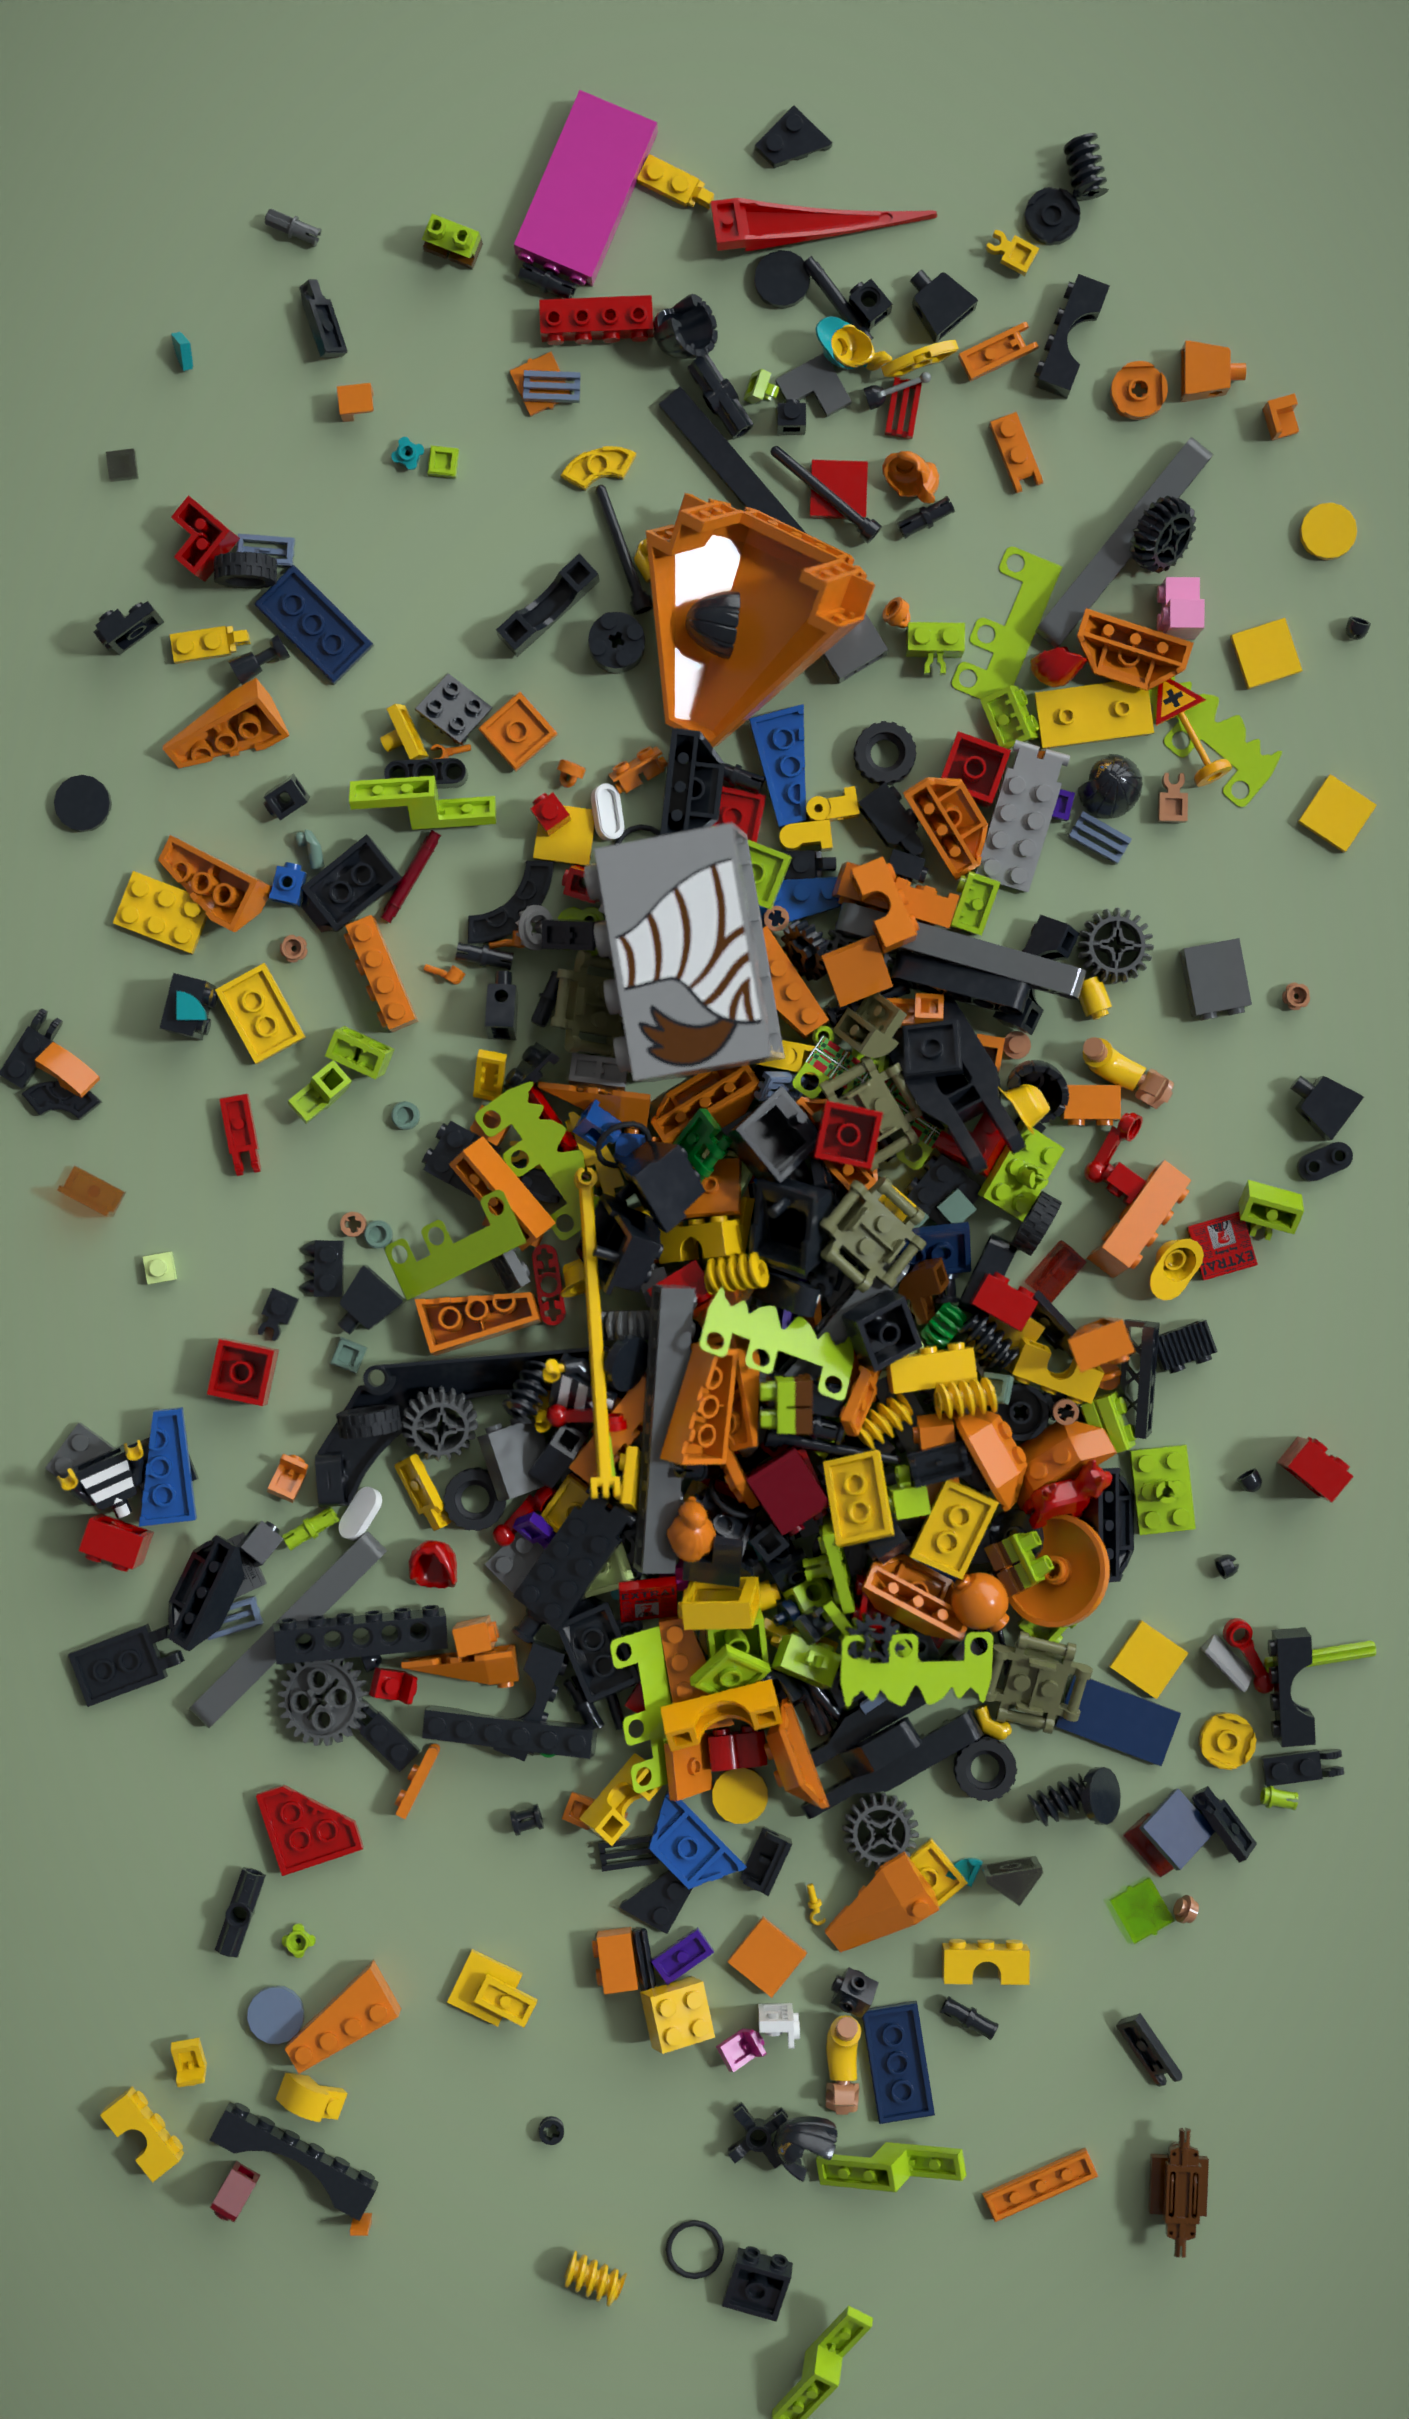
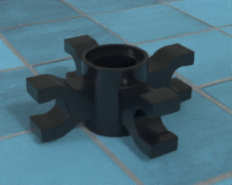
[728,2102,788,2168]

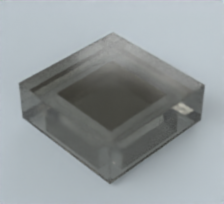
[106,448,139,482]

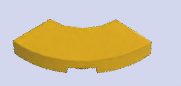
[881,340,959,377]
[560,446,637,491]

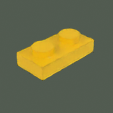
[474,1974,538,2027]

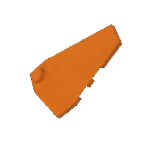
[163,678,289,768]
[158,835,272,932]
[538,1081,651,1135]
[401,1643,520,1688]
[825,1851,940,1953]

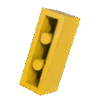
[885,1342,978,1394]

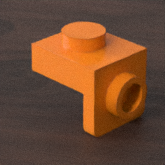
[267,1454,309,1503]

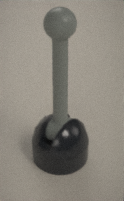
[863,372,931,410]

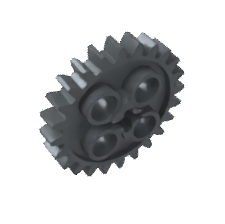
[278,1658,369,1746]

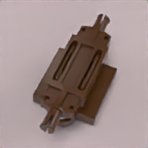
[1148,2128,1209,2258]

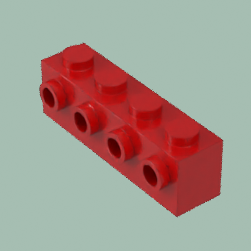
[539,295,654,345]

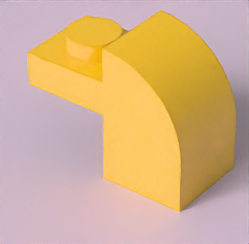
[276,2072,348,2122]

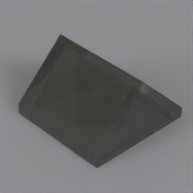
[981,1856,1043,1906]

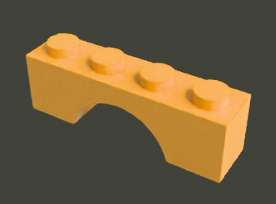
[660,1679,783,1751]

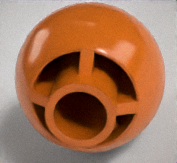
[951,1572,1009,1632]

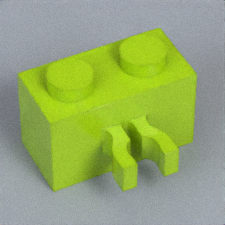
[906,622,965,675]
[1238,1180,1304,1241]
[886,1464,931,1520]
[771,1632,842,1689]

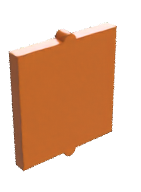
[509,352,571,417]

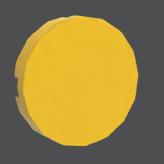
[1299,502,1357,561]
[1199,1712,1256,1770]
[712,1768,768,1824]

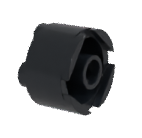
[588,612,645,674]
[989,1383,1049,1441]

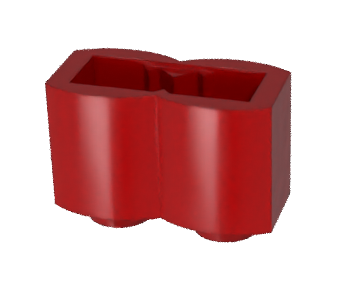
[707,1724,768,1771]

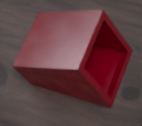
[746,1446,830,1536]

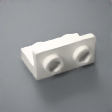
[758,2003,800,2048]

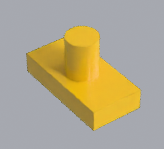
[380,704,428,760]
[473,1049,507,1101]

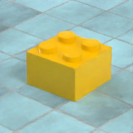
[640,1976,715,2054]

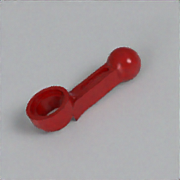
[1084,1112,1143,1183]
[546,1404,627,1432]
[493,1486,558,1547]
[1223,1618,1274,1694]

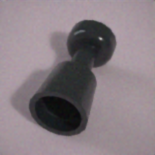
[228,635,290,685]

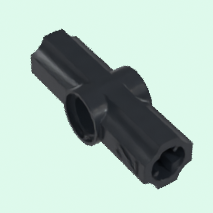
[688,354,754,439]
[215,1867,266,1958]

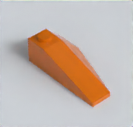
[691,1333,760,1452]

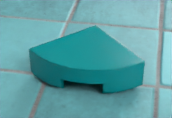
[171,332,193,371]
[177,991,207,1021]
[946,1858,983,1887]

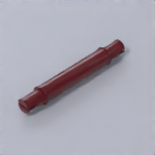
[381,830,441,923]

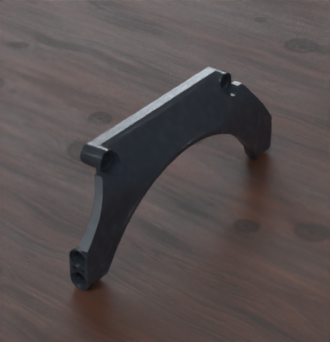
[315,1346,642,1508]

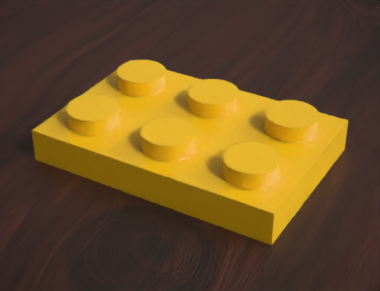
[113,871,208,954]
[215,963,306,1064]
[823,1450,894,1547]
[909,1479,999,1580]

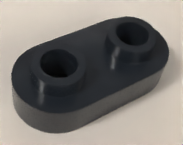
[1297,1142,1353,1181]

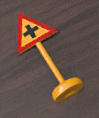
[1156,678,1233,787]

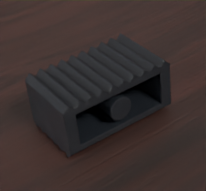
[1157,1319,1218,1374]

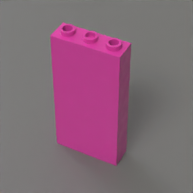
[514,90,658,287]

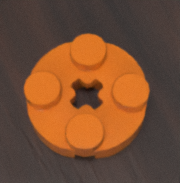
[1110,361,1168,420]

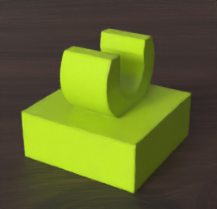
[743,369,779,404]

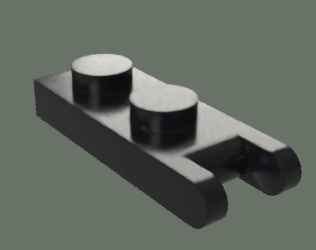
[1116,2013,1182,2087]

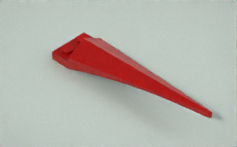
[711,198,937,252]

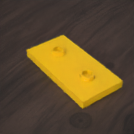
[1034,681,1154,750]

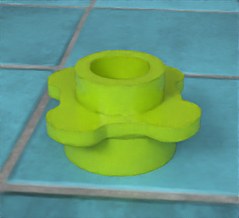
[282,1923,316,1958]

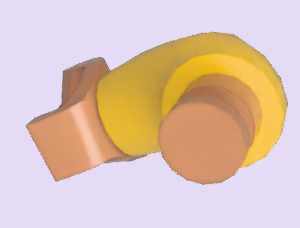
[1083,1037,1174,1109]
[826,2015,861,2115]

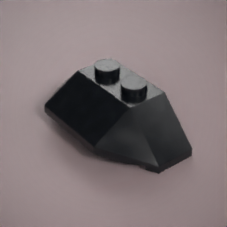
[660,728,725,836]
[1077,1468,1134,1583]
[167,1535,245,1651]

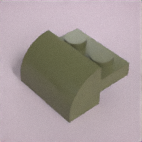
[833,993,907,1058]

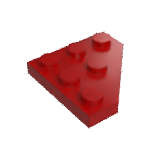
[256,1785,364,1876]

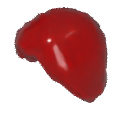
[1030,647,1087,688]
[409,1540,457,1589]

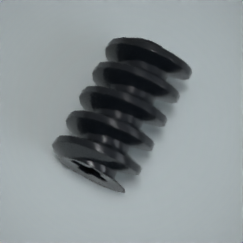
[1063,133,1109,200]
[957,1311,1020,1372]
[502,1360,552,1424]
[1027,1773,1085,1827]

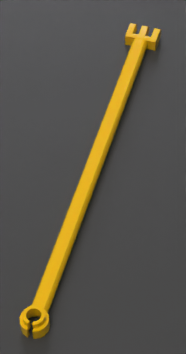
[574,1167,621,1499]

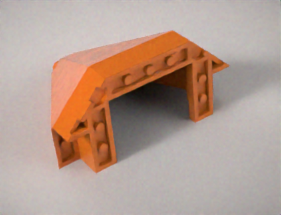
[646,493,875,747]

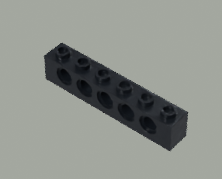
[273,1605,448,1665]

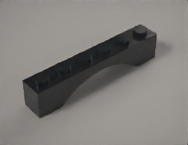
[422,1705,598,1759]
[209,2102,379,2221]

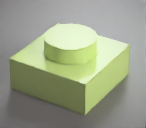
[143,1252,177,1284]

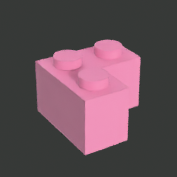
[1157,577,1205,640]

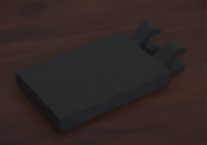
[68,1623,185,1707]

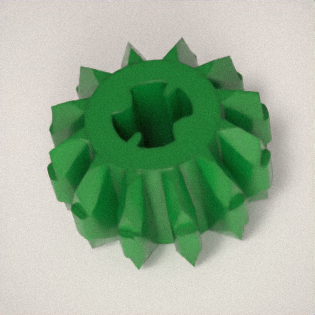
[921,1302,967,1350]

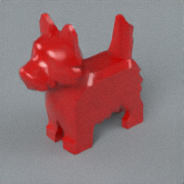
[1023,1459,1112,1529]

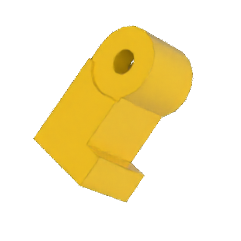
[806,786,860,822]
[779,820,833,852]

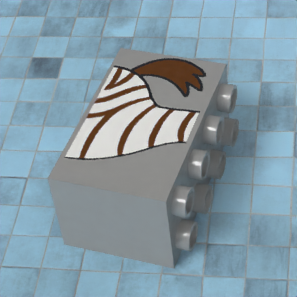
[584,823,785,1082]

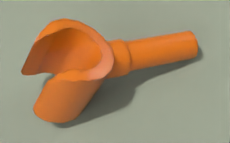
[430,744,471,759]
[489,931,526,949]
[424,964,465,985]

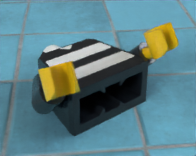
[534,1352,618,1432]
[57,1440,144,1518]

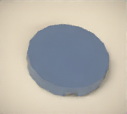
[247,1986,304,2044]

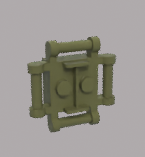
[550,950,626,1058]
[811,1056,922,1172]
[819,1176,927,1293]
[985,1631,1093,1734]

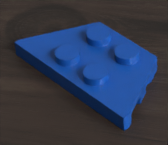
[648,1789,746,1889]

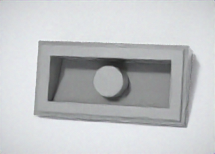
[1200,1634,1253,1692]

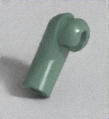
[296,830,324,869]

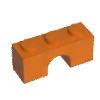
[849,857,919,954]

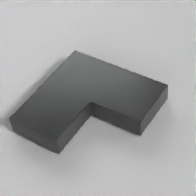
[775,353,852,417]

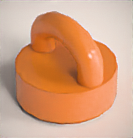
[883,597,910,629]
[557,759,586,788]
[1099,1362,1121,1390]

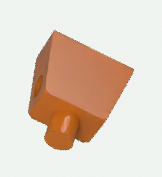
[1181,341,1246,402]

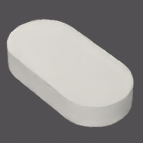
[591,783,624,841]
[339,1487,382,1541]

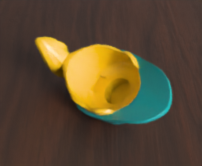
[815,316,892,371]

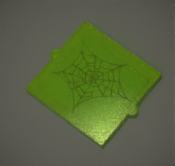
[1110,1877,1175,1944]

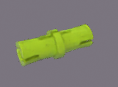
[282,1507,340,1551]

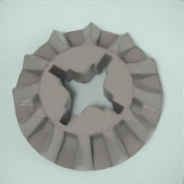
[515,905,553,950]

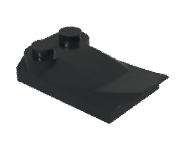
[301,834,403,933]
[558,1596,641,1704]

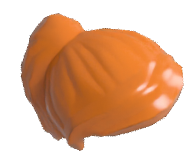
[882,451,940,503]
[667,1495,716,1562]

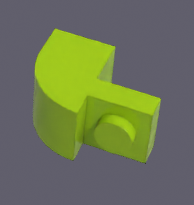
[288,1060,352,1124]

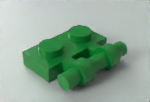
[673,1108,733,1182]

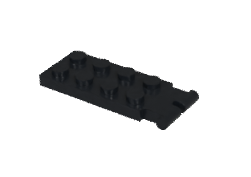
[513,1486,637,1631]

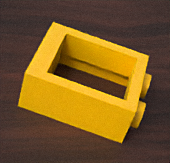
[678,1577,761,1630]

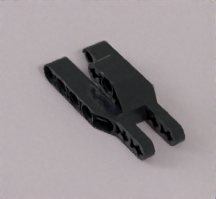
[886,998,1026,1175]
[800,1660,984,1819]

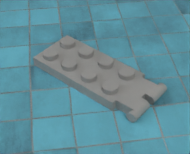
[975,740,1070,892]

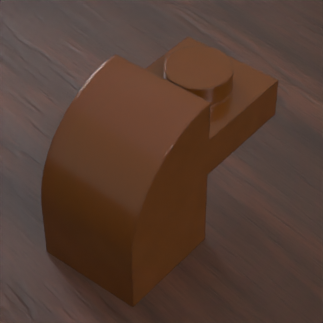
[898,1257,950,1325]

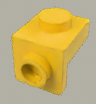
[171,2038,207,2087]

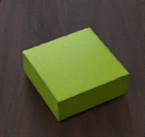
[427,445,459,479]

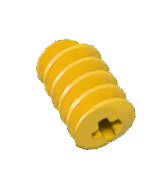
[704,1252,769,1295]
[934,1377,997,1420]
[858,1393,913,1450]
[564,2250,627,2307]

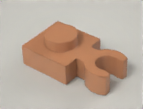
[1158,773,1188,823]

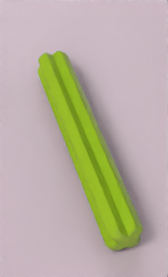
[1264,1640,1376,1673]

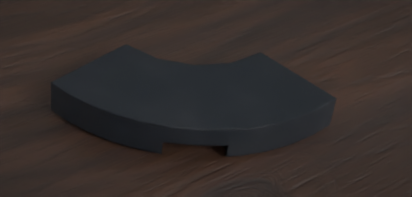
[21,1081,102,1120]

